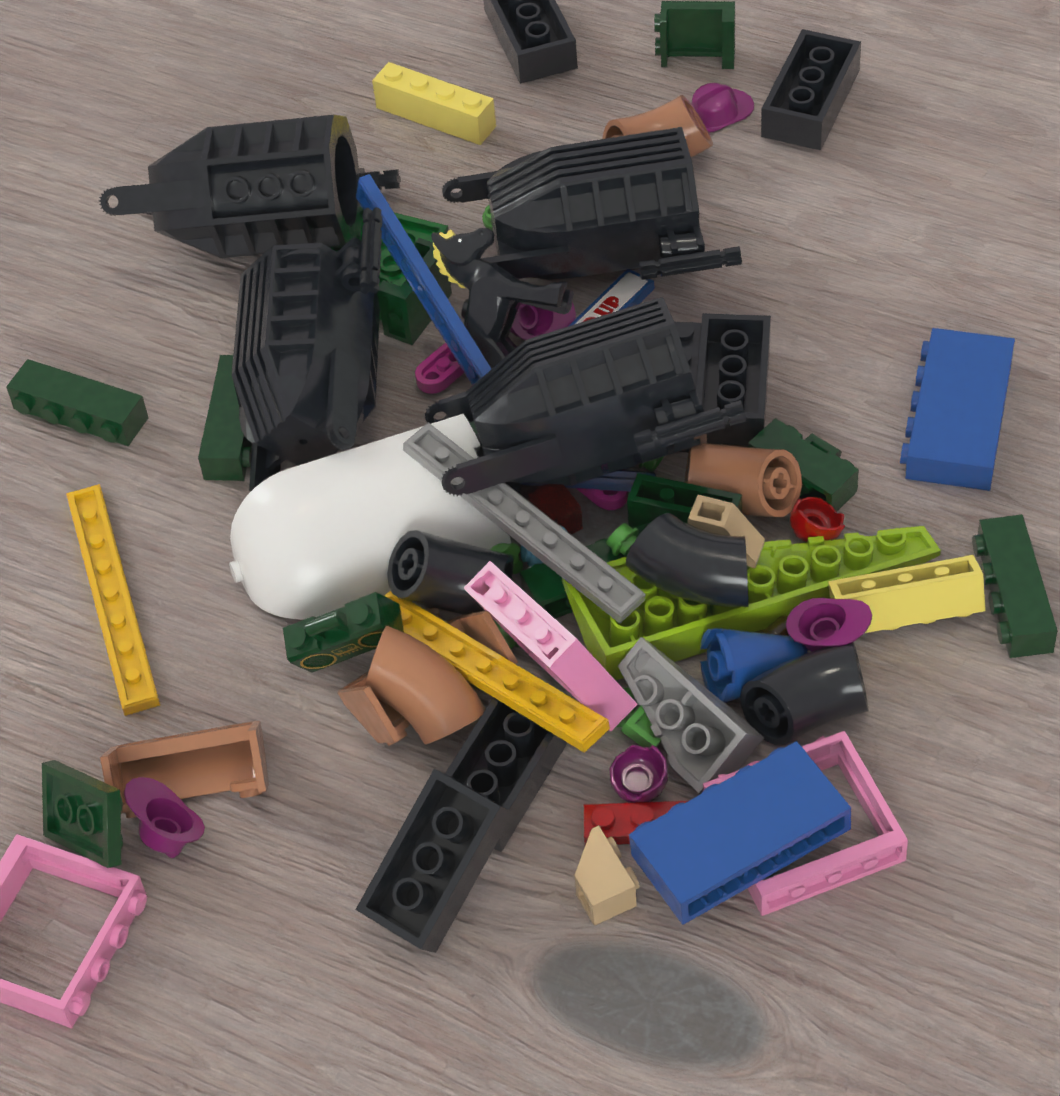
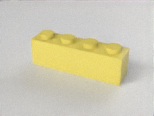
[372,62,496,145]
[828,555,986,633]

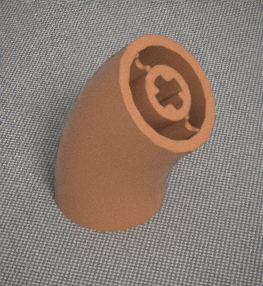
[602,95,713,157]
[684,443,802,517]
[365,626,486,745]

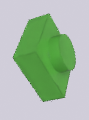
[621,705,661,747]

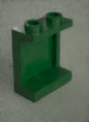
[654,1,735,69]
[377,238,452,346]

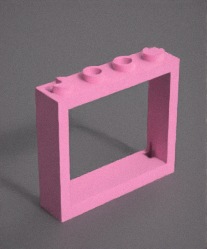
[464,561,637,731]
[703,731,908,916]
[0,834,147,1028]

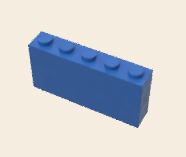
[900,328,1015,491]
[629,741,851,925]

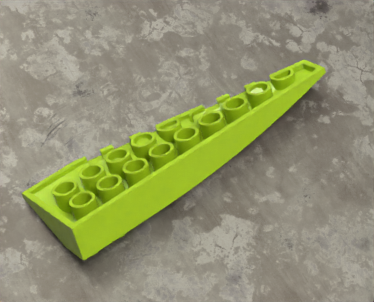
[562,526,941,680]

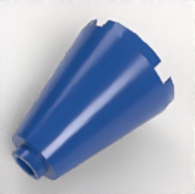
[700,628,808,703]

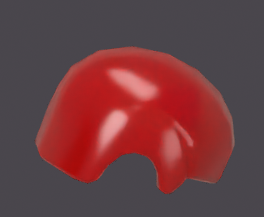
[790,497,845,542]

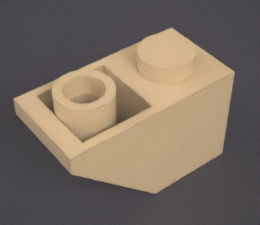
[688,495,765,568]
[574,825,639,926]

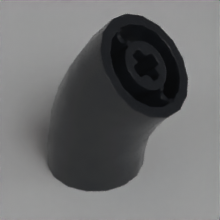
[626,513,749,607]
[387,530,514,620]
[740,641,869,745]

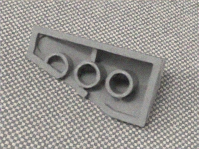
[618,637,764,793]

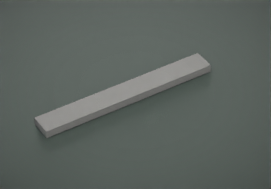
[403,422,646,623]

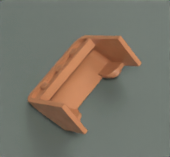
[337,611,518,746]
[100,721,269,818]

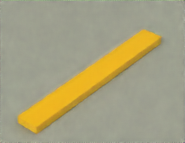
[66,484,161,716]
[384,590,610,753]

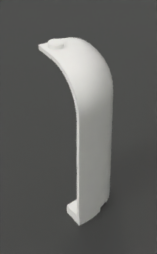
[229,414,511,620]

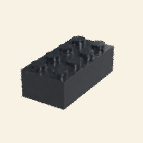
[483,0,578,84]
[761,29,861,150]
[696,313,771,445]
[445,697,567,852]
[355,769,514,953]

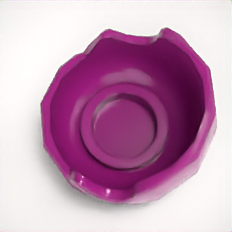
[609,745,668,803]

